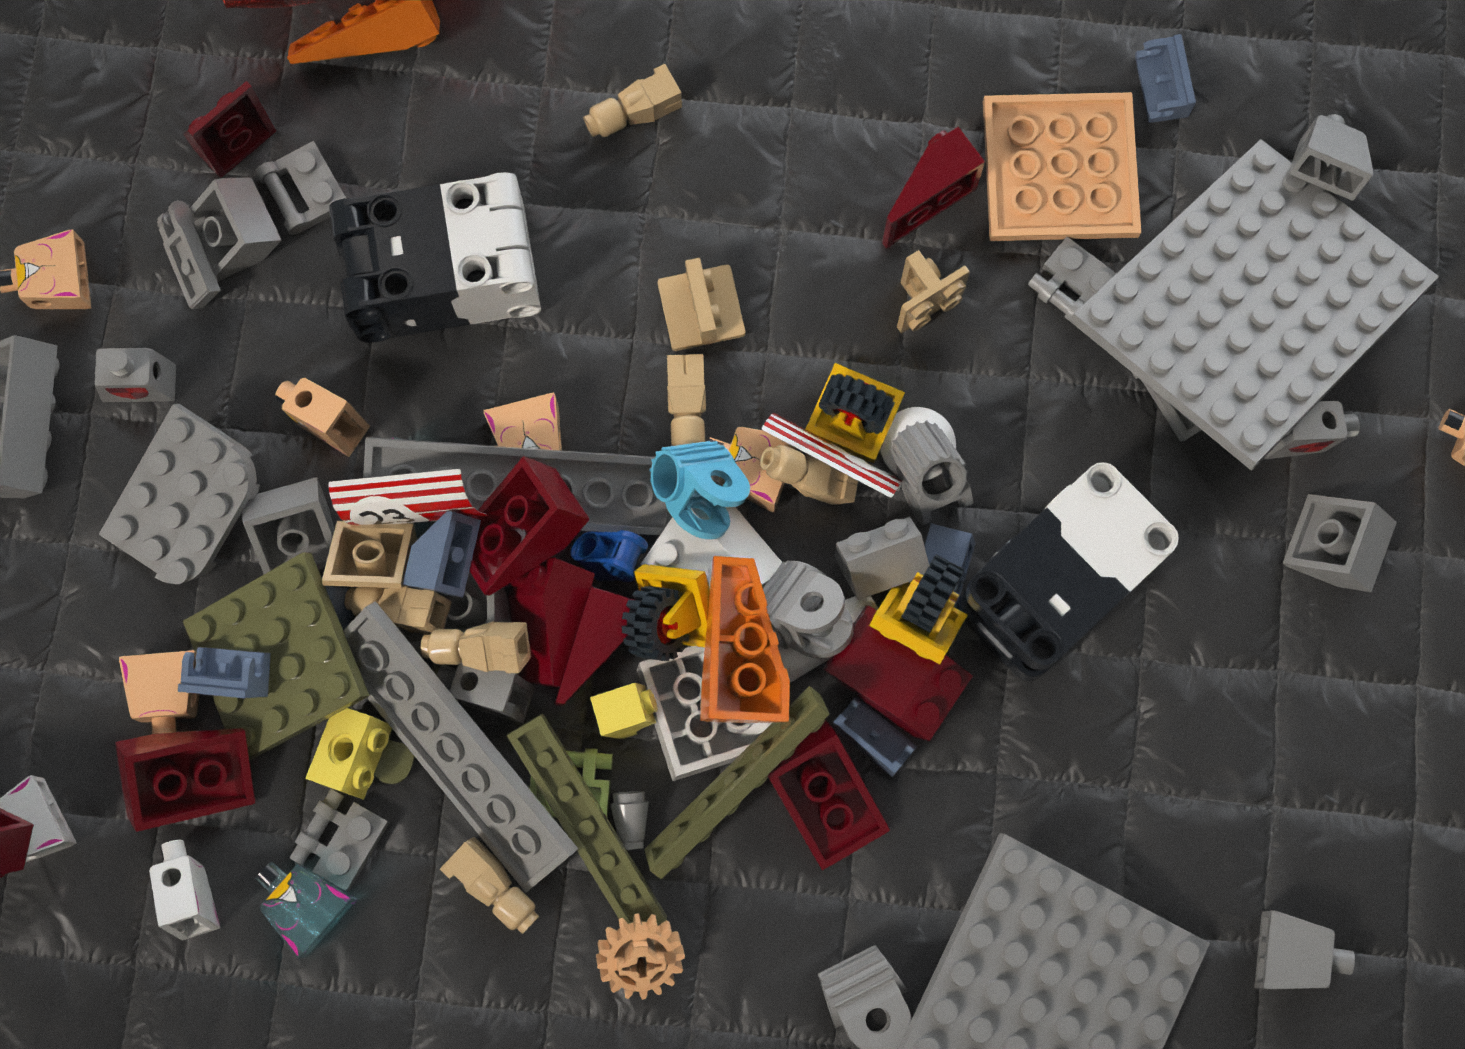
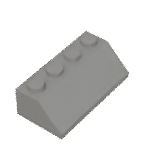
[0,335,59,498]

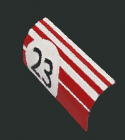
[762,413,903,498]
[329,469,488,525]

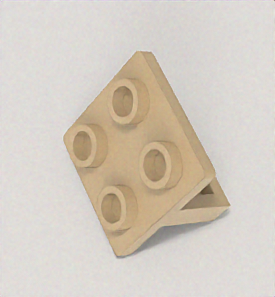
[897,250,970,333]
[658,258,745,351]

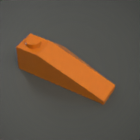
[287,0,440,64]
[700,556,790,723]

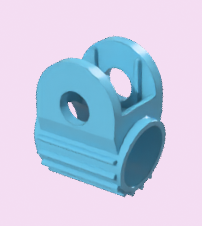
[649,441,750,540]

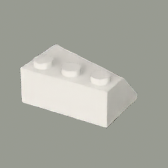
[641,507,782,588]
[637,646,772,781]

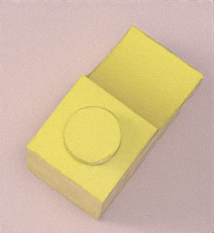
[590,683,658,739]

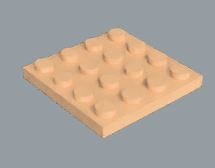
[983,92,1141,241]

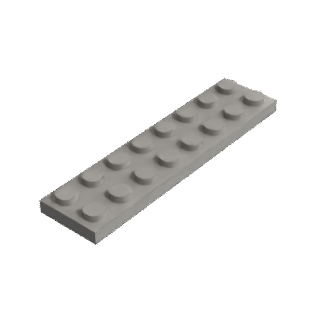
[363,437,672,535]
[343,601,578,893]

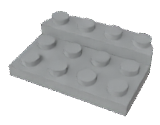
[99,404,260,584]

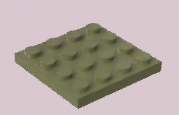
[183,552,370,761]

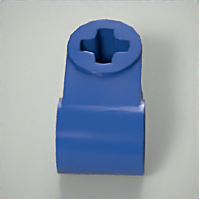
[571,530,648,582]

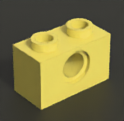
[305,708,392,800]

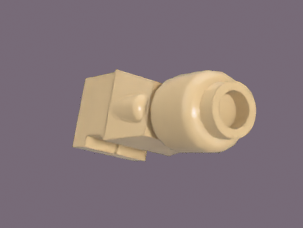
[583,64,682,137]
[667,354,706,446]
[760,445,858,505]
[345,586,452,635]
[421,621,531,673]
[440,837,539,934]

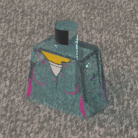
[256,862,358,958]

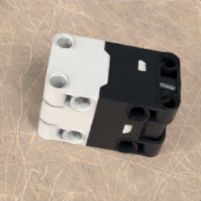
[329,172,541,343]
[957,462,1179,682]

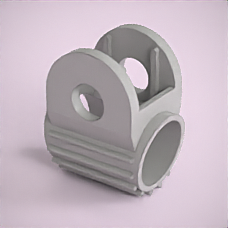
[890,420,973,525]
[763,560,854,659]
[818,945,911,1049]

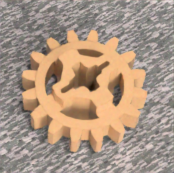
[596,913,685,1000]

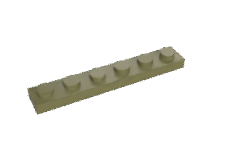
[644,686,829,879]
[507,713,667,925]

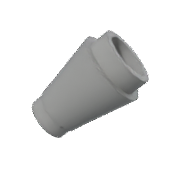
[610,791,649,850]

